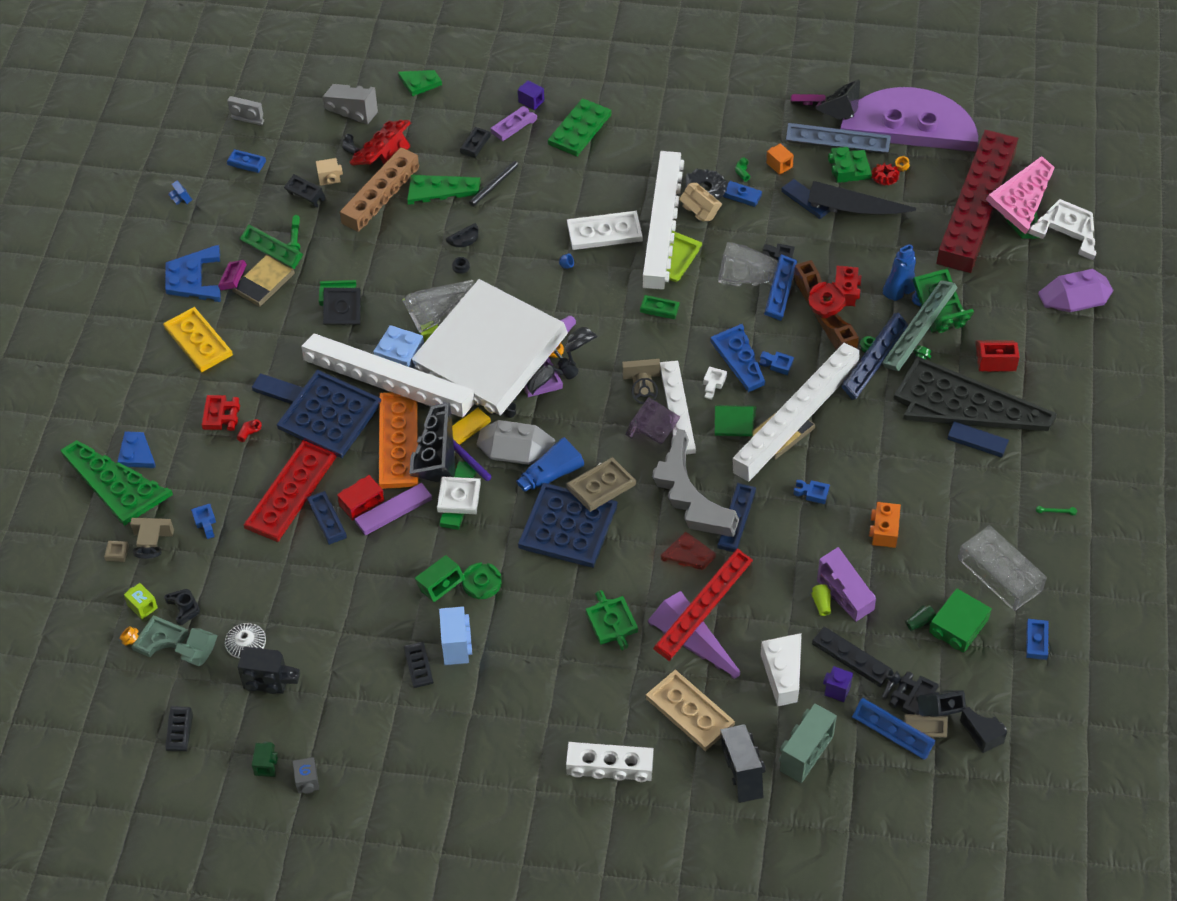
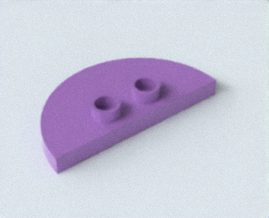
[841,87,978,152]

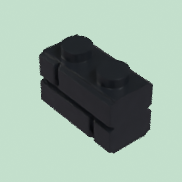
[918,690,966,717]

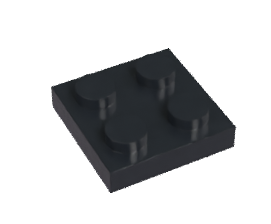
[323,288,361,325]

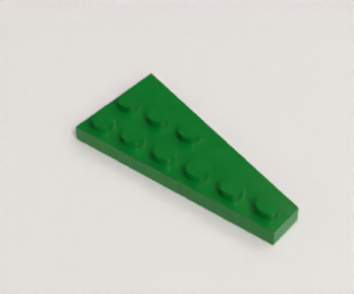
[60,440,173,526]

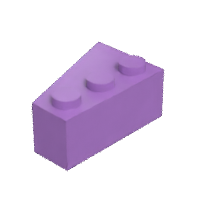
[817,547,876,622]

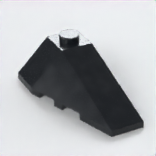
[816,79,860,120]
[409,402,455,482]

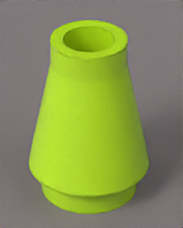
[811,584,831,616]

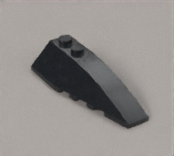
[808,181,916,214]

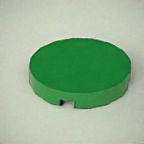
[462,562,502,599]

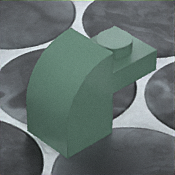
[175,628,218,666]

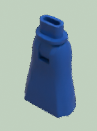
[883,244,916,301]
[516,437,584,492]

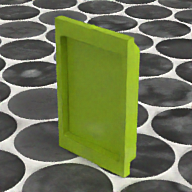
[667,231,702,283]

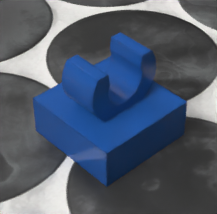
[169,180,193,204]

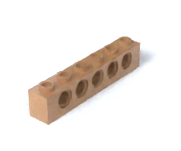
[340,147,419,232]

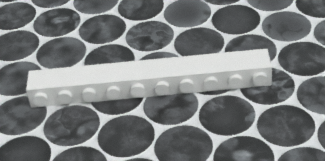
[643,151,684,289]
[302,334,474,418]
[733,343,859,482]

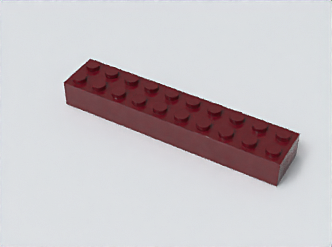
[936,129,1019,273]

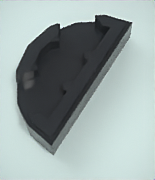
[446,223,478,247]

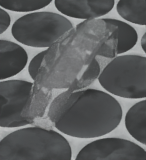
[718,242,794,286]
[401,280,475,333]

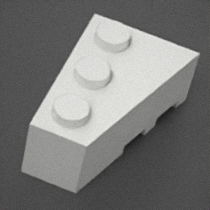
[761,633,801,706]

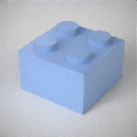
[373,325,424,369]
[439,607,472,665]

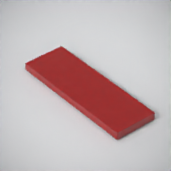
[244,440,337,542]

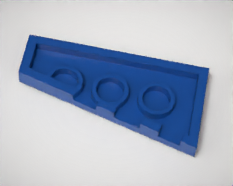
[710,324,765,392]

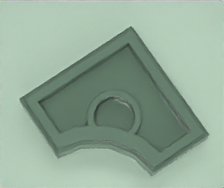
[131,615,189,657]

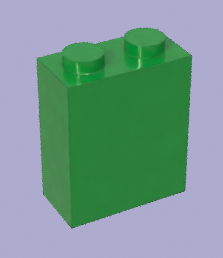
[929,588,992,653]

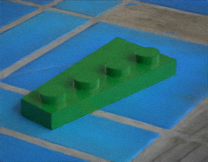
[407,175,481,205]

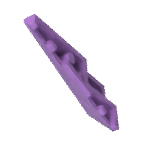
[648,591,740,679]

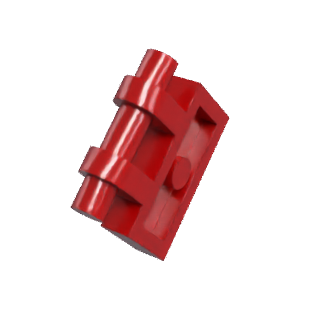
[202,395,240,431]

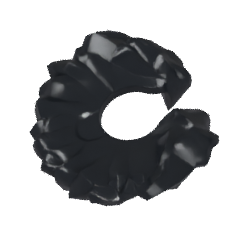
[685,168,728,200]

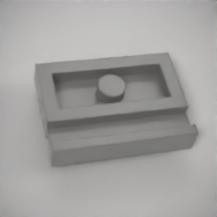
[227,96,264,125]

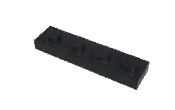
[812,626,893,687]

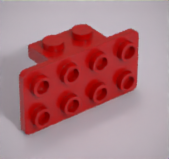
[350,119,411,165]

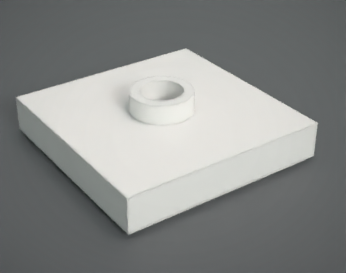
[437,477,481,514]

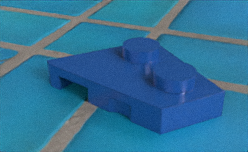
[117,432,156,468]

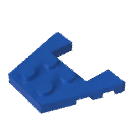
[165,245,221,302]

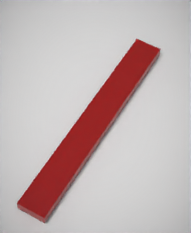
[653,548,753,662]

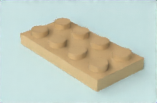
[646,669,735,751]

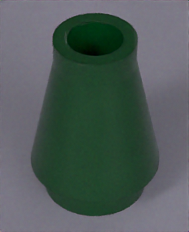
[905,605,936,631]

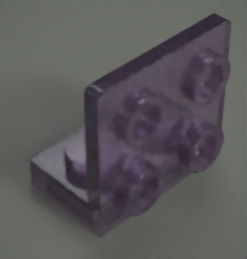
[625,397,680,444]

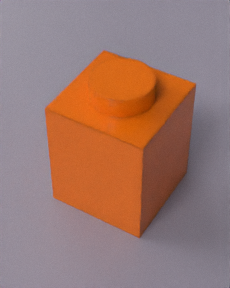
[766,143,794,175]

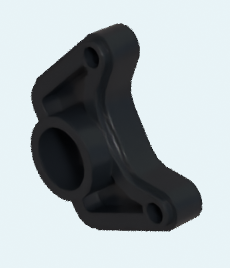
[164,589,200,625]

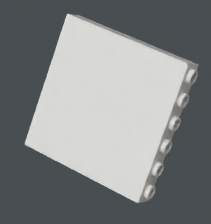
[411,279,568,416]

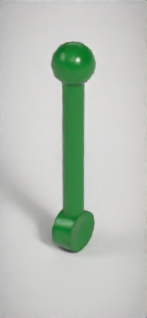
[1036,506,1077,516]

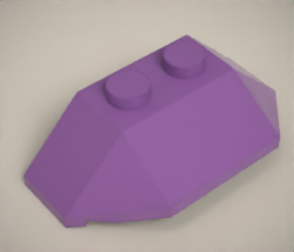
[1038,269,1113,312]

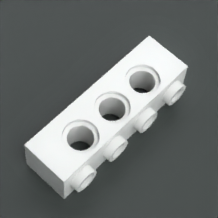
[566,742,653,782]

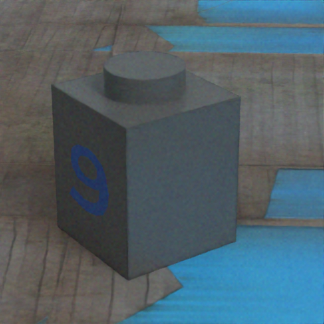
[293,757,319,793]

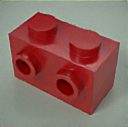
[835,266,861,307]

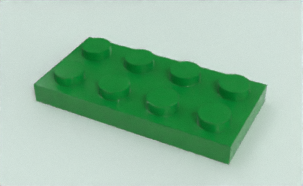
[548,98,611,156]

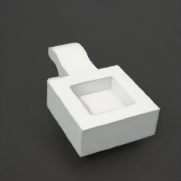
[703,367,727,400]

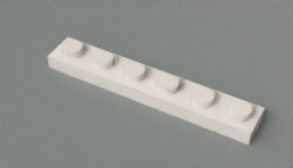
[660,361,696,454]

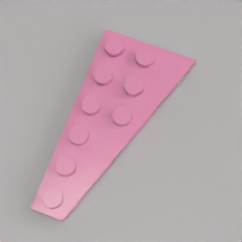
[986,156,1055,234]

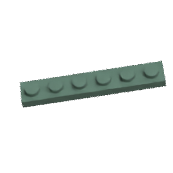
[882,280,957,371]

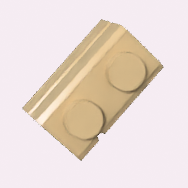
[679,183,722,222]

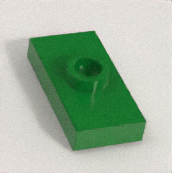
[640,295,680,320]

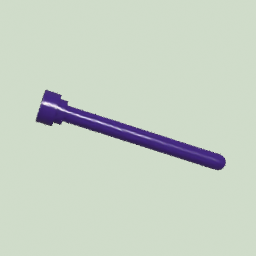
[453,439,491,481]

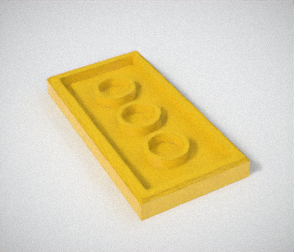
[163,307,233,373]

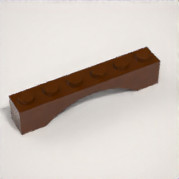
[794,260,859,350]

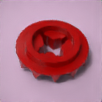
[872,163,900,185]

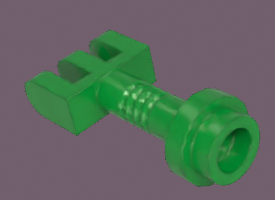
[287,215,301,251]

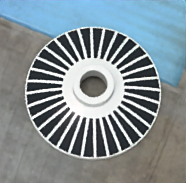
[225,623,266,659]

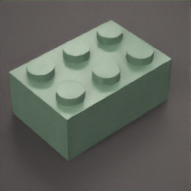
[779,704,837,783]

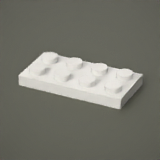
[567,211,643,250]

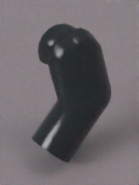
[343,134,360,155]

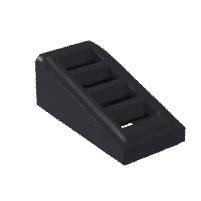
[404,642,434,688]
[165,706,193,751]

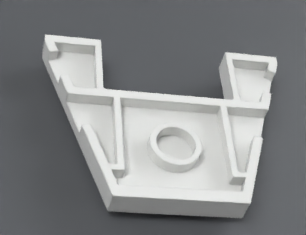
[1028,199,1096,260]

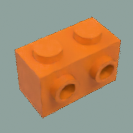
[869,502,901,548]

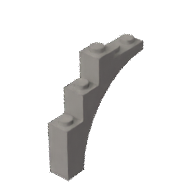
[652,429,739,537]

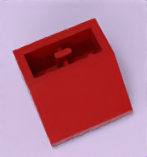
[975,340,1020,371]

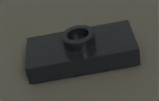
[460,127,491,158]

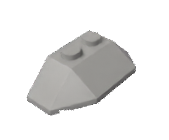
[477,420,555,465]

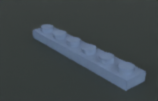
[786,123,891,153]

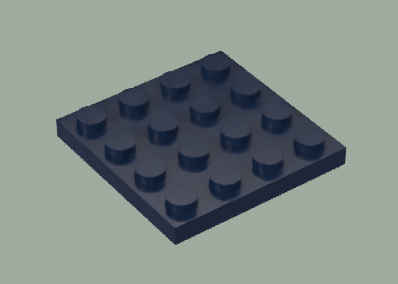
[277,370,381,458]
[518,483,617,568]

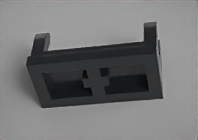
[284,174,326,207]

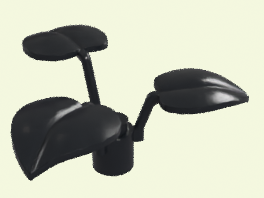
[527,327,597,395]

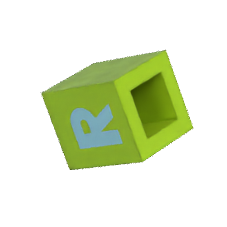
[124,583,158,620]

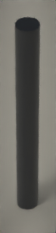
[469,161,518,207]

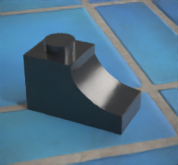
[960,707,1007,753]

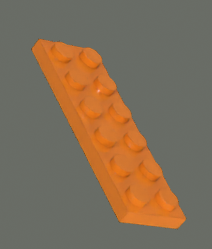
[379,392,418,489]

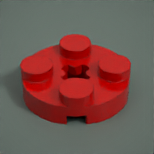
[809,282,846,318]

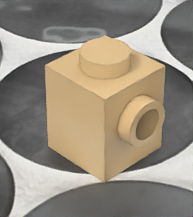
[316,158,343,186]

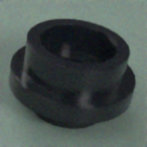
[452,257,470,274]

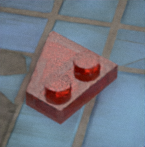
[661,532,716,570]

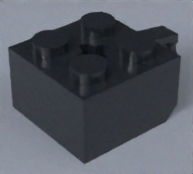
[237,646,300,694]

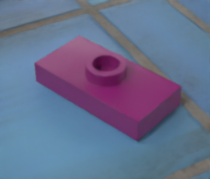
[790,94,826,105]
[218,260,247,290]

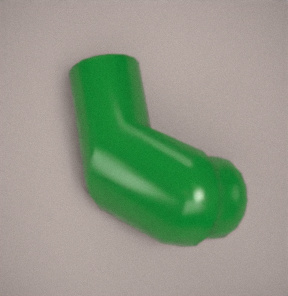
[735,157,751,182]

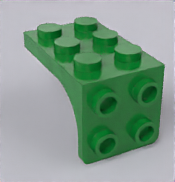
[912,268,974,333]

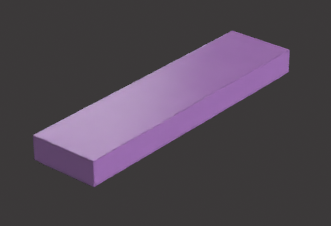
[355,483,432,536]

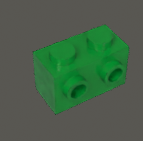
[414,555,465,602]

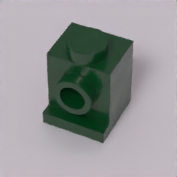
[252,742,278,777]

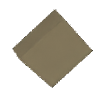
[104,541,129,562]

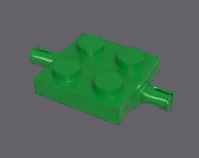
[585,590,638,650]

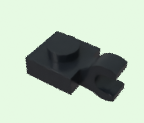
[762,243,795,262]

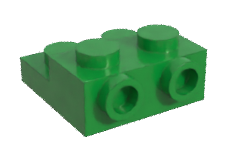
[828,147,872,183]

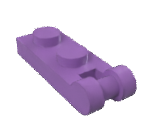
[491,106,537,141]

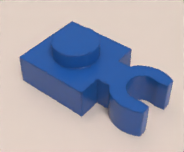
[793,480,830,504]

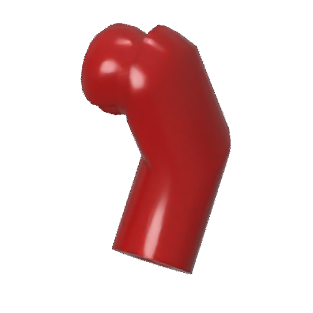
[236,419,262,442]

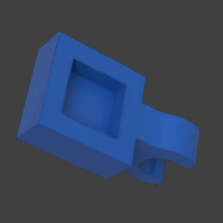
[759,351,794,375]
[191,504,216,539]

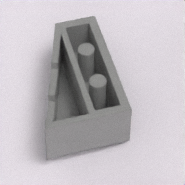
[323,84,378,125]

